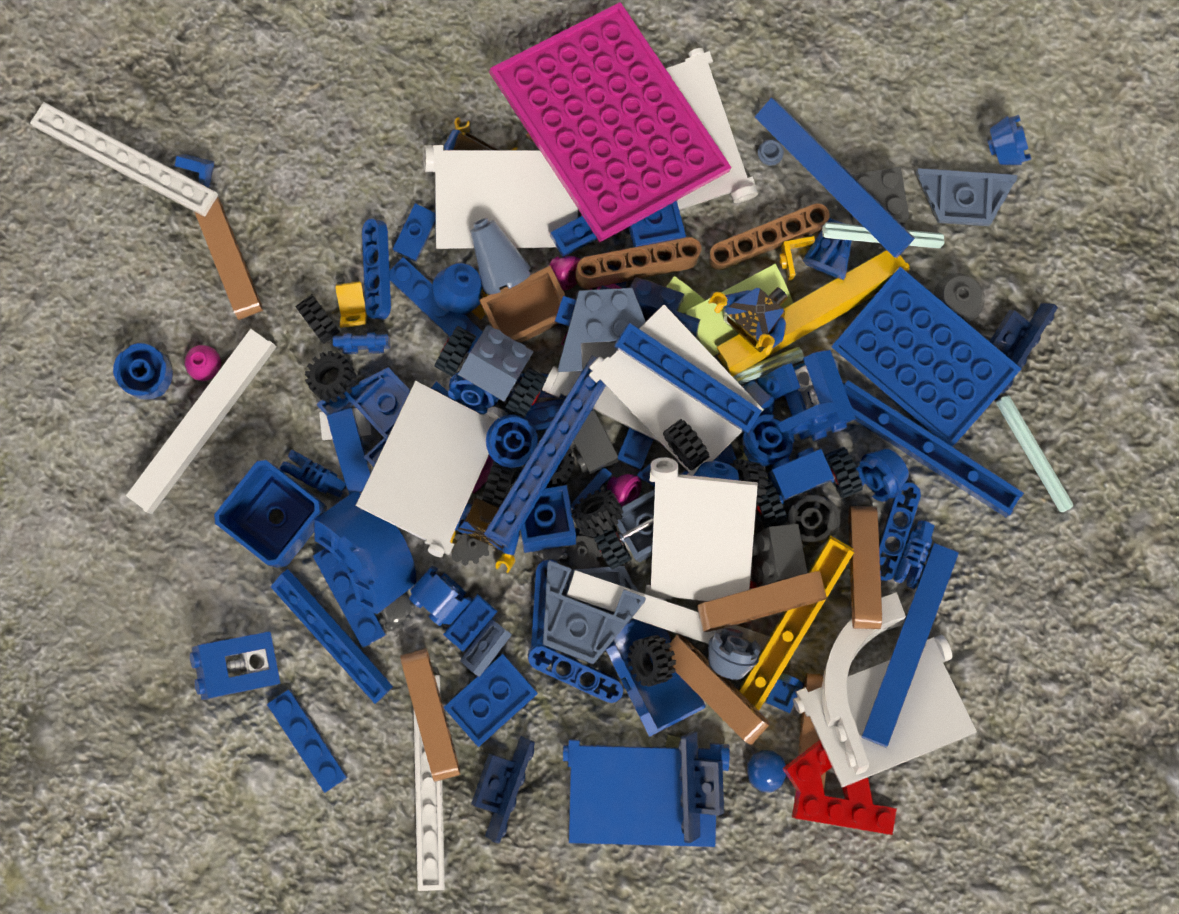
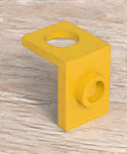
[779,236,815,281]
[335,281,367,328]

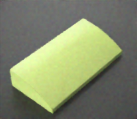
[684,264,793,356]

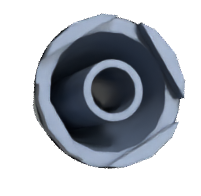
[470,218,532,295]

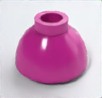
[550,256,584,291]
[184,345,221,381]
[607,474,642,507]

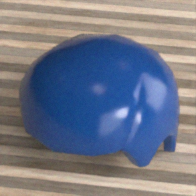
[747,750,787,793]

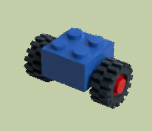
[756,447,863,528]

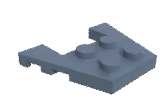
[558,288,645,372]
[543,560,646,664]

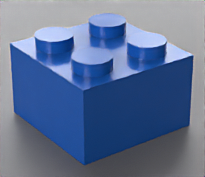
[520,485,576,553]

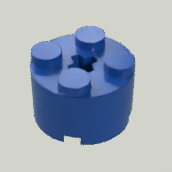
[113,343,173,400]
[409,566,472,626]

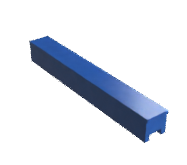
[843,380,1024,518]

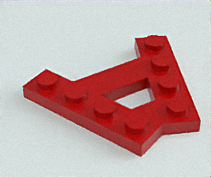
[782,740,897,835]

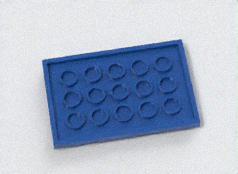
[831,267,1021,447]

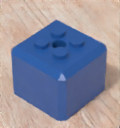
[214,460,327,568]

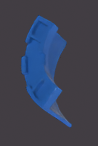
[314,492,417,614]
[606,619,706,737]

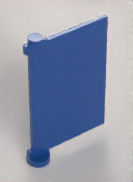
[563,739,730,847]

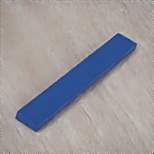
[755,97,915,258]
[484,355,606,548]
[861,543,959,748]

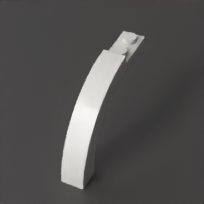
[822,592,906,775]

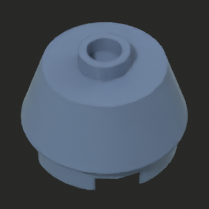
[708,628,760,680]

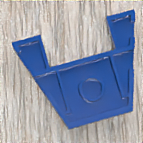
[316,367,410,467]

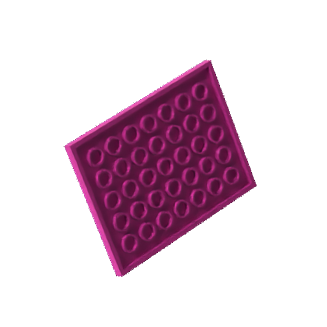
[489,2,732,242]

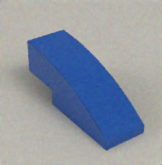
[326,407,371,495]

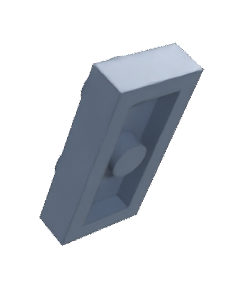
[460,619,512,677]

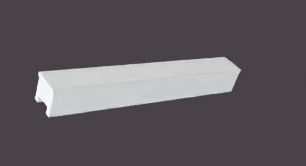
[126,329,277,514]

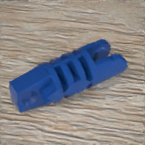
[279,450,346,498]
[894,521,935,590]

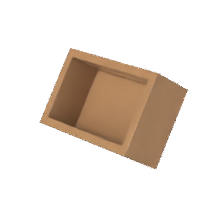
[480,266,566,343]

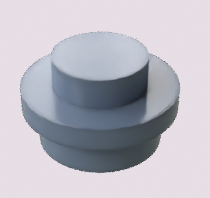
[758,140,784,166]

